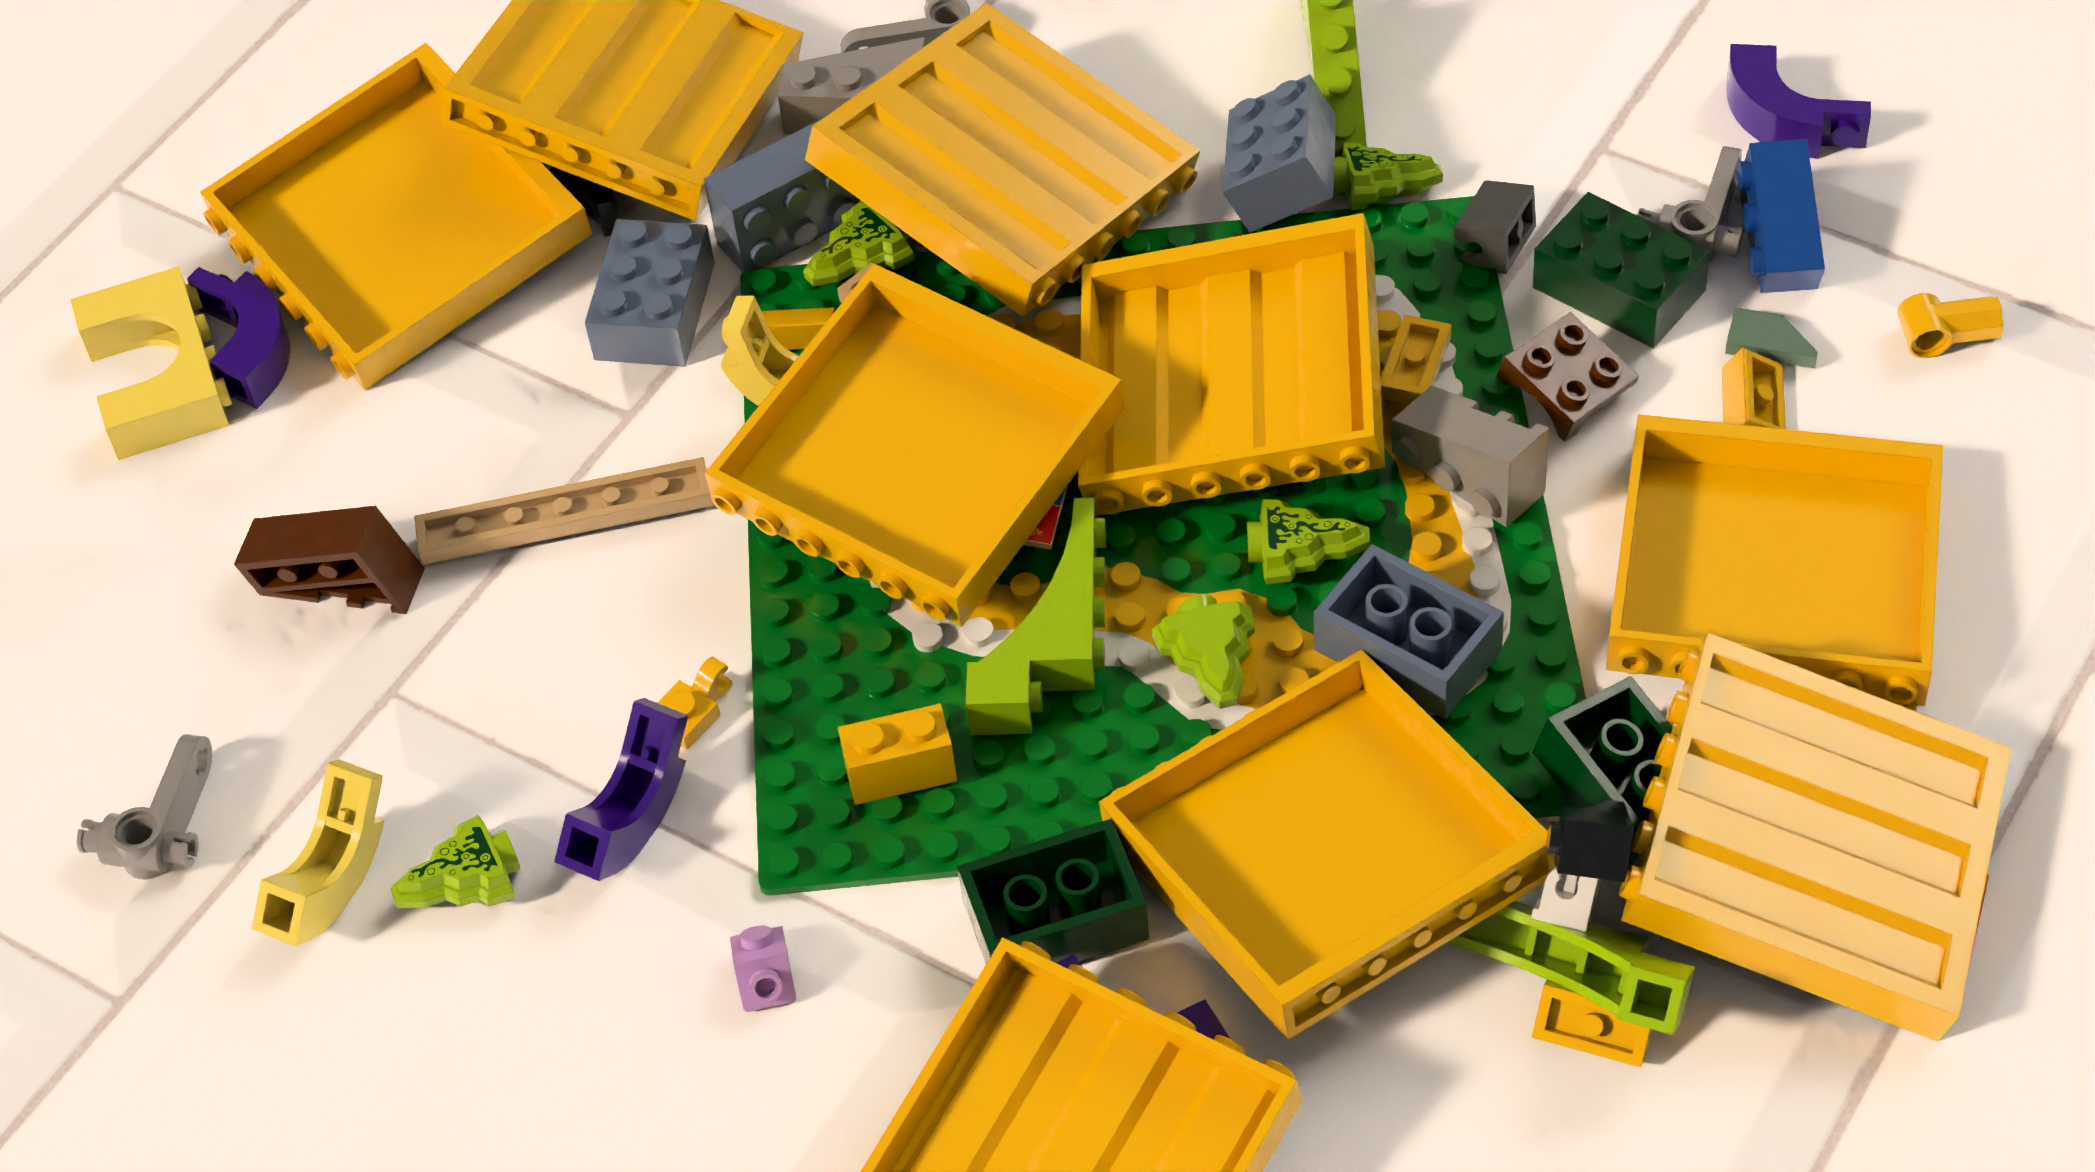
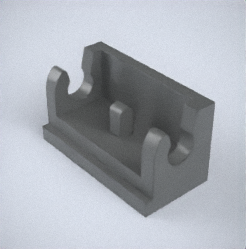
[1454,180,1536,274]

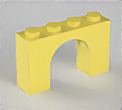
[70,266,232,460]

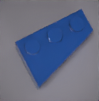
[1737,139,1825,293]

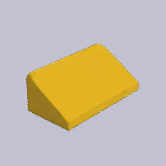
[761,307,835,350]
[1722,347,1786,429]

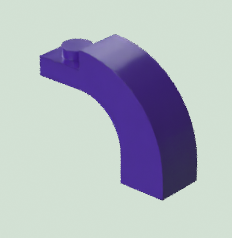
[1726,44,1871,159]
[187,267,290,409]
[554,698,688,881]

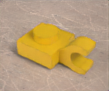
[657,656,733,750]

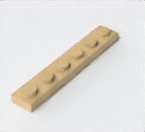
[414,457,714,565]

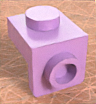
[730,925,797,1012]

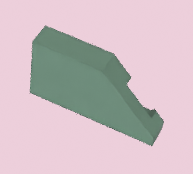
[1725,307,1818,369]

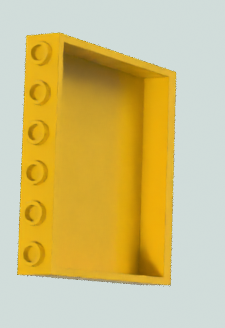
[200,43,592,391]
[705,264,1125,627]
[1606,414,1943,706]
[1098,649,1556,1040]

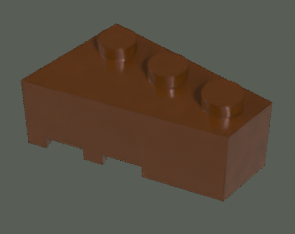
[234,505,425,614]

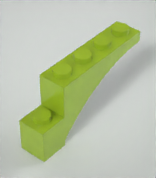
[1300,0,1367,155]
[966,497,1106,735]
[1447,901,1695,1035]

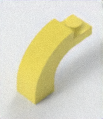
[720,296,799,406]
[251,759,385,946]

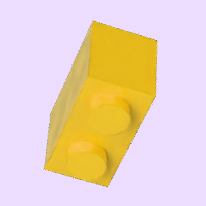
[838,703,957,805]

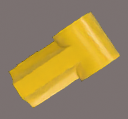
[1897,293,2004,358]

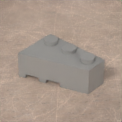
[778,37,926,135]
[1392,385,1549,528]

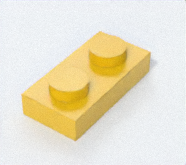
[1381,315,1452,404]
[1531,980,1652,1067]

